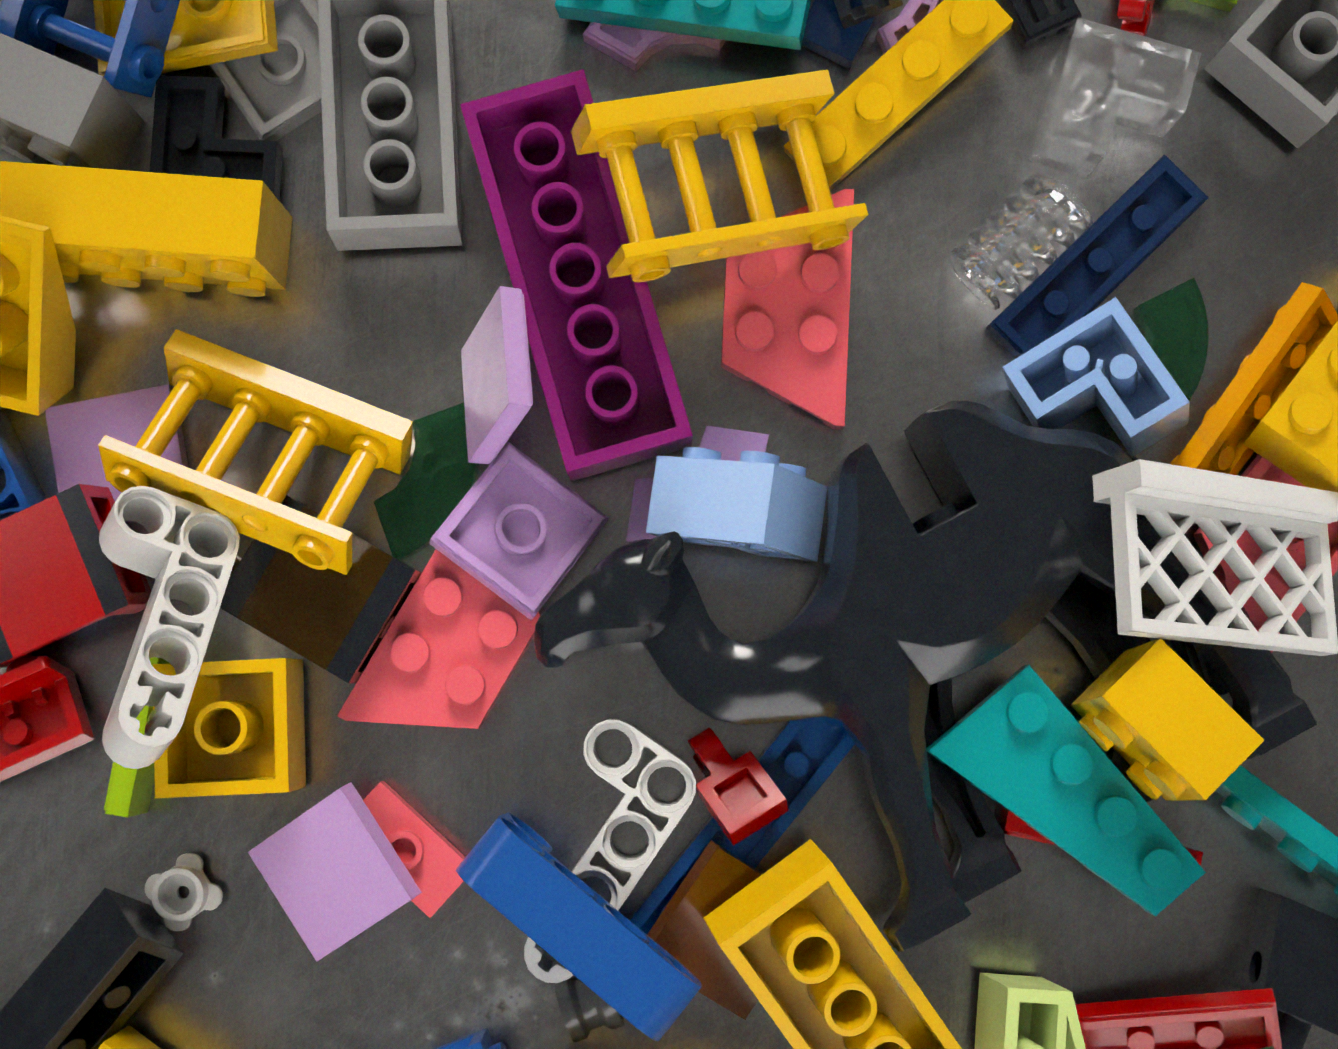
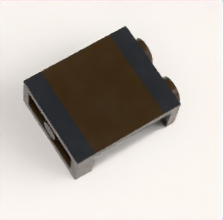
[220,495,422,683]

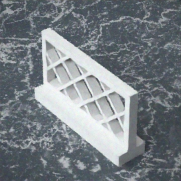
[1092,459,1338,656]

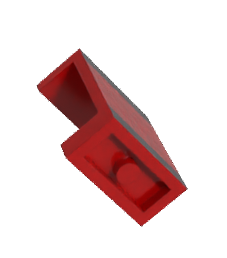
[0,484,151,667]

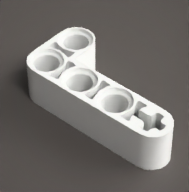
[99,486,240,769]
[524,718,696,983]

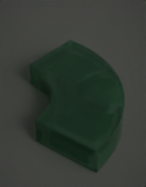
[1133,278,1209,401]
[373,402,479,560]

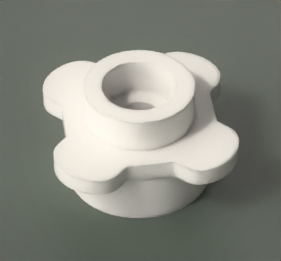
[145,853,223,931]

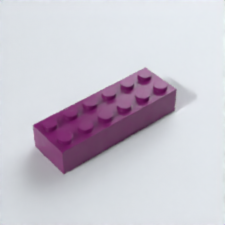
[460,69,693,482]

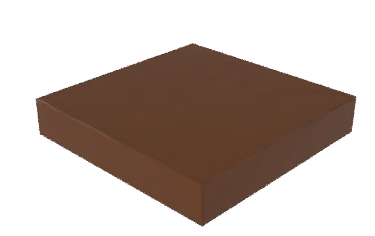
[647,840,763,1020]

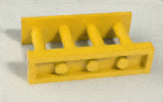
[571,69,869,282]
[98,329,413,575]

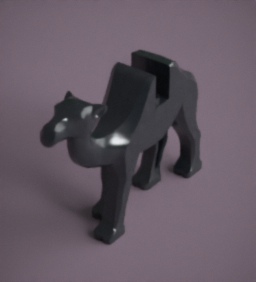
[534,401,1317,952]

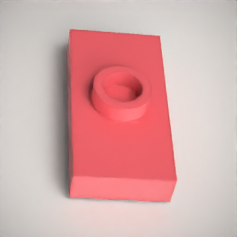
[363,781,465,918]

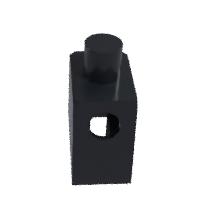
[1240,888,1338,1049]

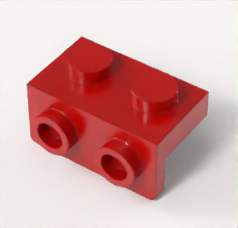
[0,656,95,782]

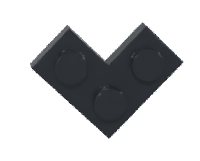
[150,76,283,200]

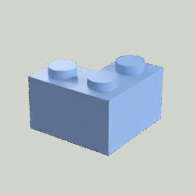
[1002,297,1190,456]
[646,447,827,562]

